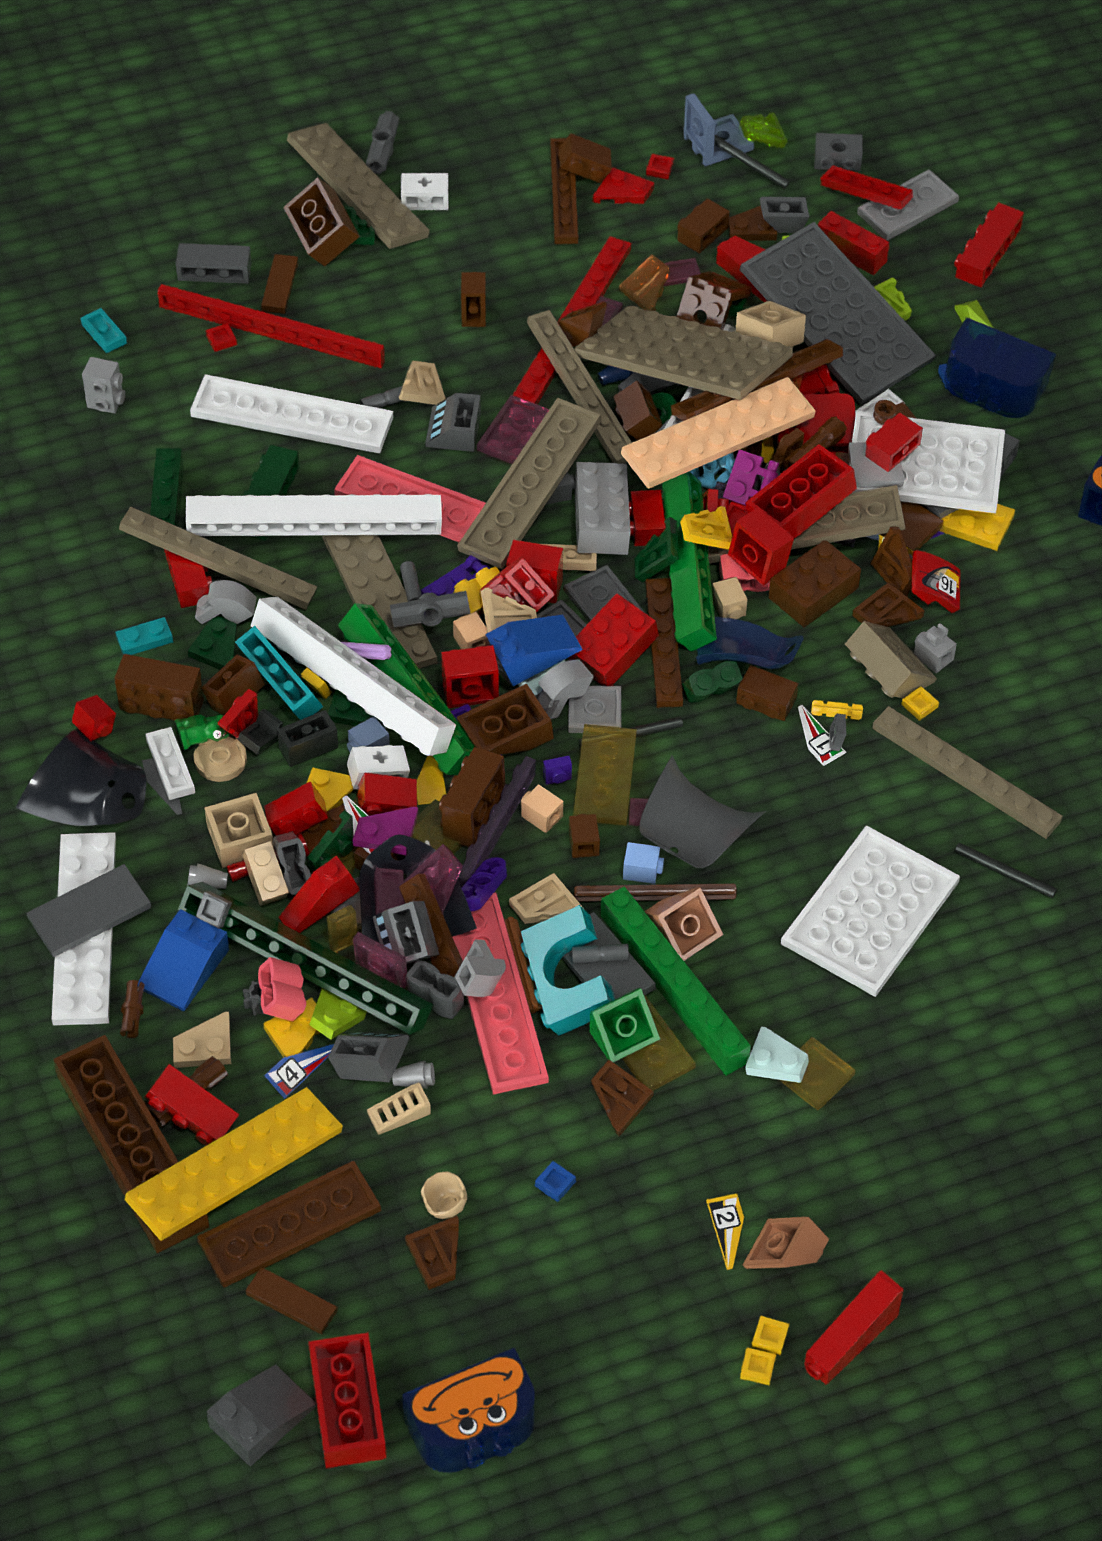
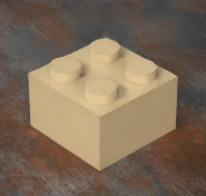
[736,301,806,348]
[205,793,273,868]

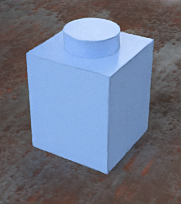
[623,842,664,884]

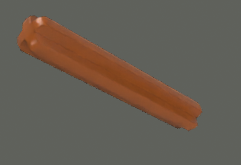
[504,917,542,1014]

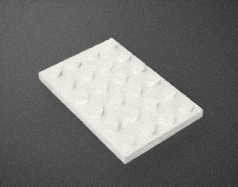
[849,411,1005,514]
[781,825,960,997]

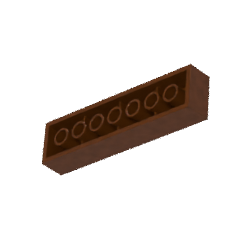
[53,1035,210,1253]

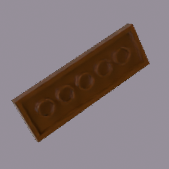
[197,1161,381,1288]

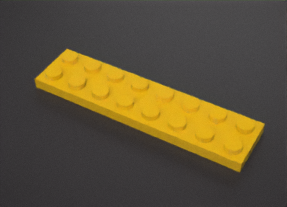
[125,1087,343,1241]

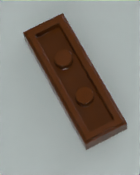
[261,254,299,314]
[246,1267,337,1335]

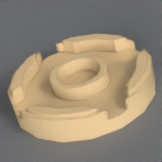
[194,737,247,782]

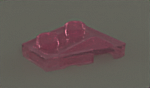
[403,844,463,914]

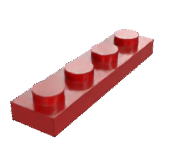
[821,165,913,210]

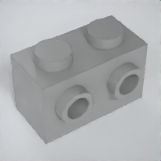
[82,357,125,413]

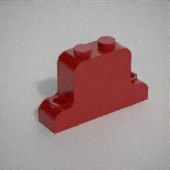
[777,392,856,455]

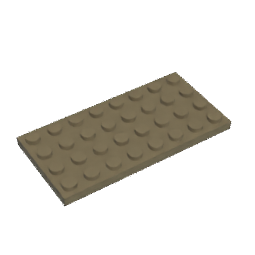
[575,306,793,400]

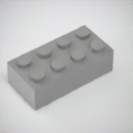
[575,462,630,555]

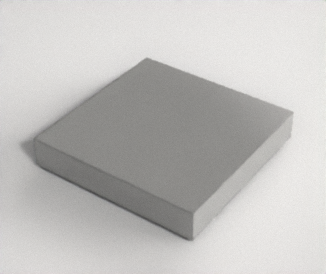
[848,442,904,487]
[568,686,621,733]

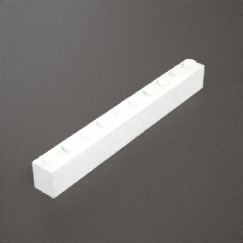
[186,494,442,536]
[251,596,456,756]

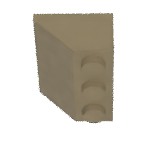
[845,621,937,698]

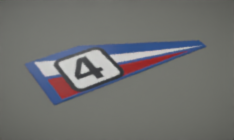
[264,1044,334,1099]

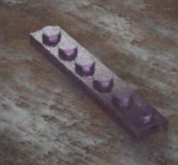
[455,756,536,888]

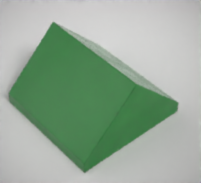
[590,988,660,1062]

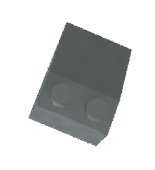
[206,1365,317,1466]

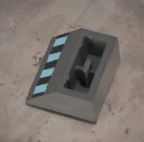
[425,393,481,452]
[372,901,439,970]
[328,1032,410,1082]

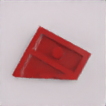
[218,689,258,738]

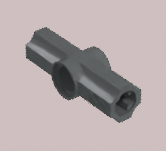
[366,111,399,174]
[390,591,471,628]

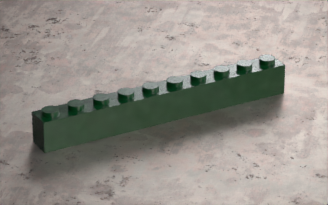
[178,882,433,1034]

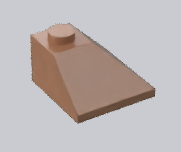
[645,887,723,961]
[743,1217,829,1269]

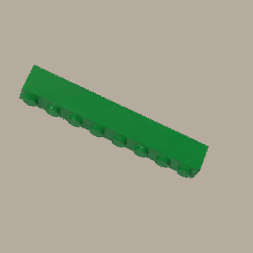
[662,472,717,652]
[338,603,474,775]
[601,886,751,1076]

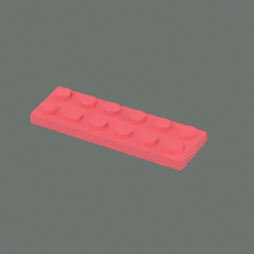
[334,455,486,542]

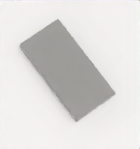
[857,170,959,240]

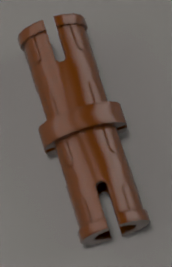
[120,980,145,1038]

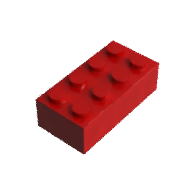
[745,444,857,539]
[309,1333,386,1468]

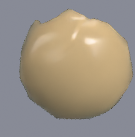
[421,1171,467,1219]

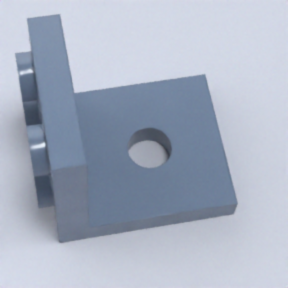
[684,93,754,166]

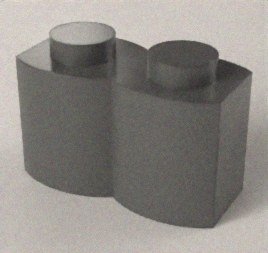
[273,831,311,895]
[406,960,464,1019]

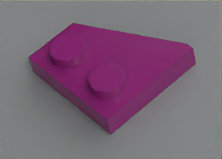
[353,807,418,855]

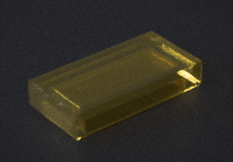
[327,905,358,953]

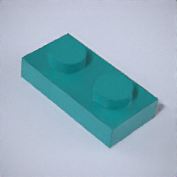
[81,308,127,354]
[115,617,173,655]

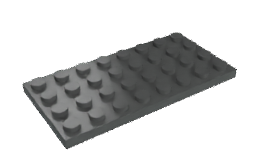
[740,222,936,405]

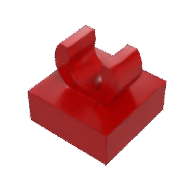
[702,489,729,512]

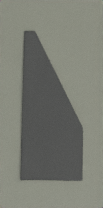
[142,758,182,815]

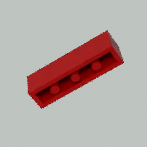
[954,202,1024,288]

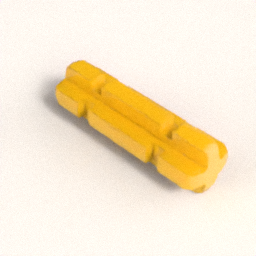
[811,700,863,720]

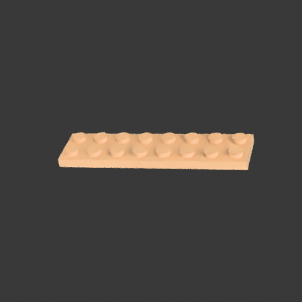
[621,377,816,489]

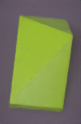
[954,300,996,342]

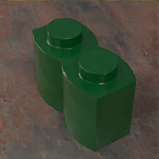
[682,661,743,703]

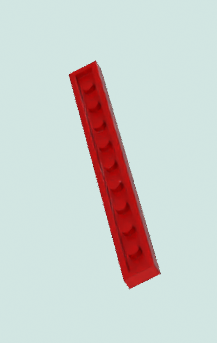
[512,236,631,410]
[157,284,385,369]

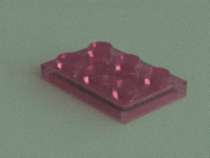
[477,395,550,464]

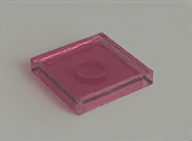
[353,932,407,989]

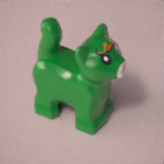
[175,714,229,750]

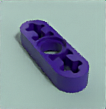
[461,857,507,911]

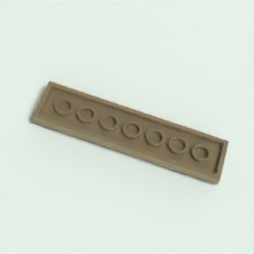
[287,123,429,249]
[457,398,602,569]
[707,485,905,564]
[321,535,437,668]

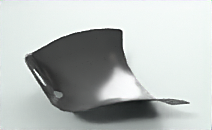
[639,755,767,868]

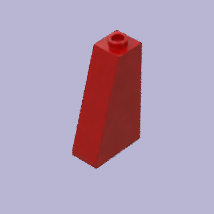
[716,236,767,303]
[804,1270,904,1385]

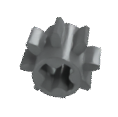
[243,981,264,1015]

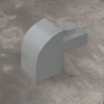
[195,580,257,625]
[537,659,594,719]
[455,939,506,997]

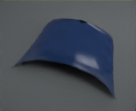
[696,617,804,669]

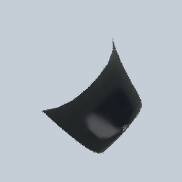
[16,729,147,826]
[359,834,477,949]

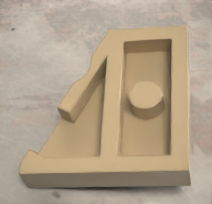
[399,361,446,405]
[481,588,537,633]
[509,873,584,924]
[173,1012,231,1068]

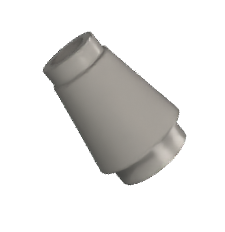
[187,863,228,889]
[392,1060,435,1089]

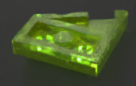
[739,113,788,148]

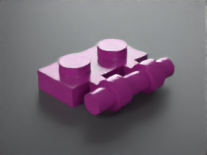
[723,449,779,505]

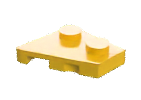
[263,998,320,1058]

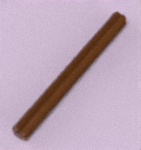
[574,883,737,902]

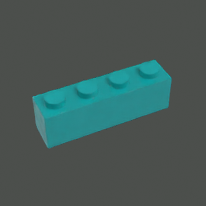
[235,626,323,720]

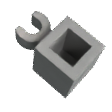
[914,623,957,673]

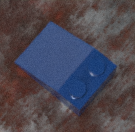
[486,615,583,686]
[138,909,229,1011]

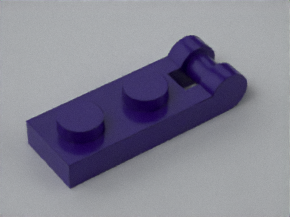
[421,555,490,596]

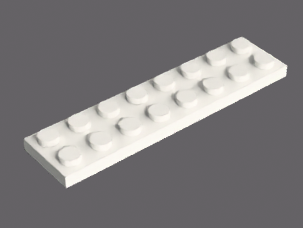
[190,375,393,453]
[52,833,116,1025]

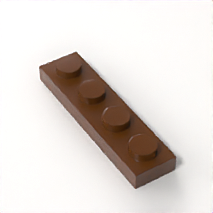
[399,874,463,978]

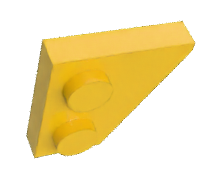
[680,506,732,550]
[307,767,358,811]

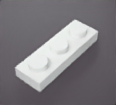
[146,727,195,800]

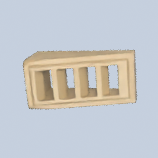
[367,1082,431,1135]

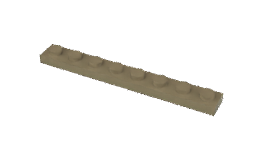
[527,310,632,464]
[119,507,317,610]
[872,706,1063,839]

